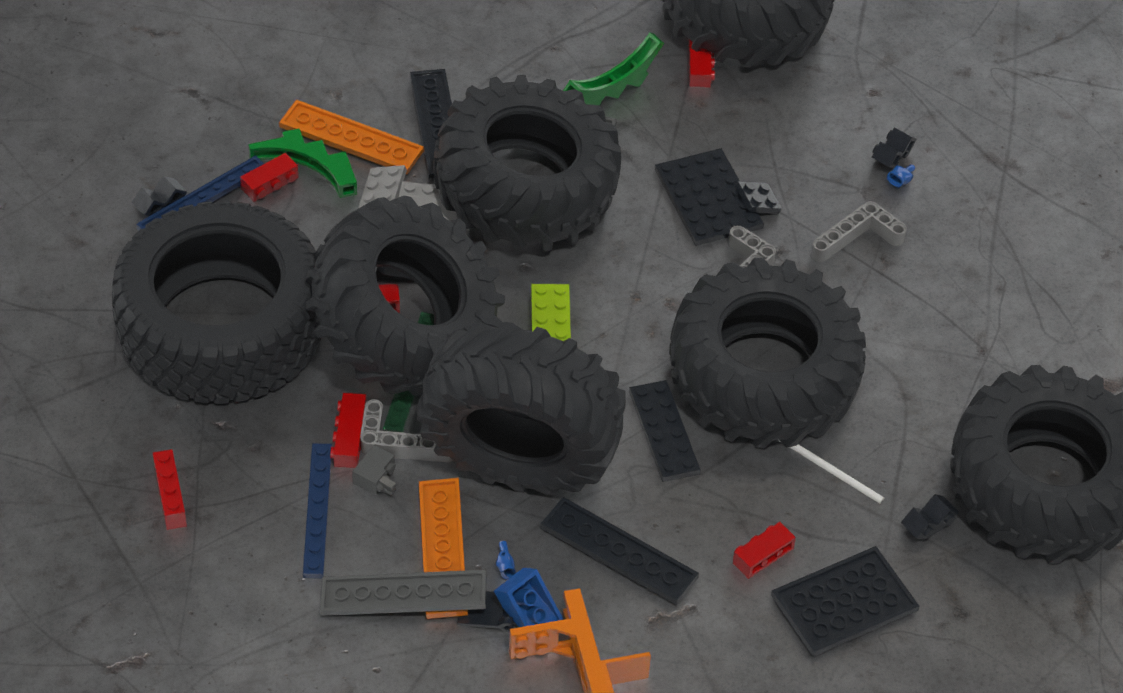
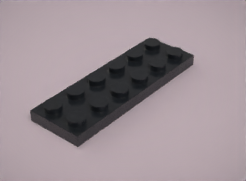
[629,380,701,482]

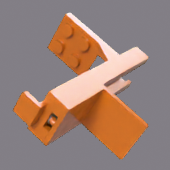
[509,588,651,693]

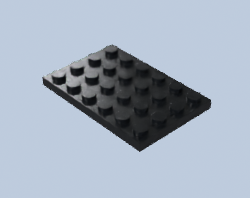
[654,148,764,246]
[771,546,920,657]

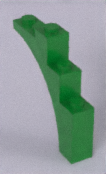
[563,32,665,105]
[248,128,357,198]

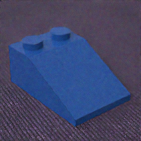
[494,568,564,627]

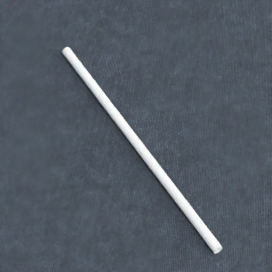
[778,440,885,504]

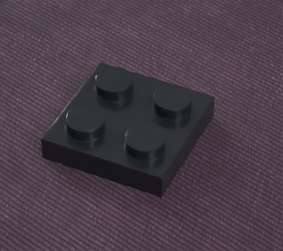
[735,181,782,214]

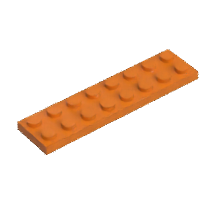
[279,99,424,175]
[419,478,468,619]

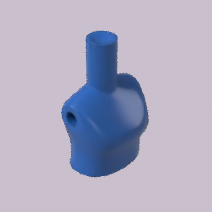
[887,164,915,187]
[496,541,517,580]

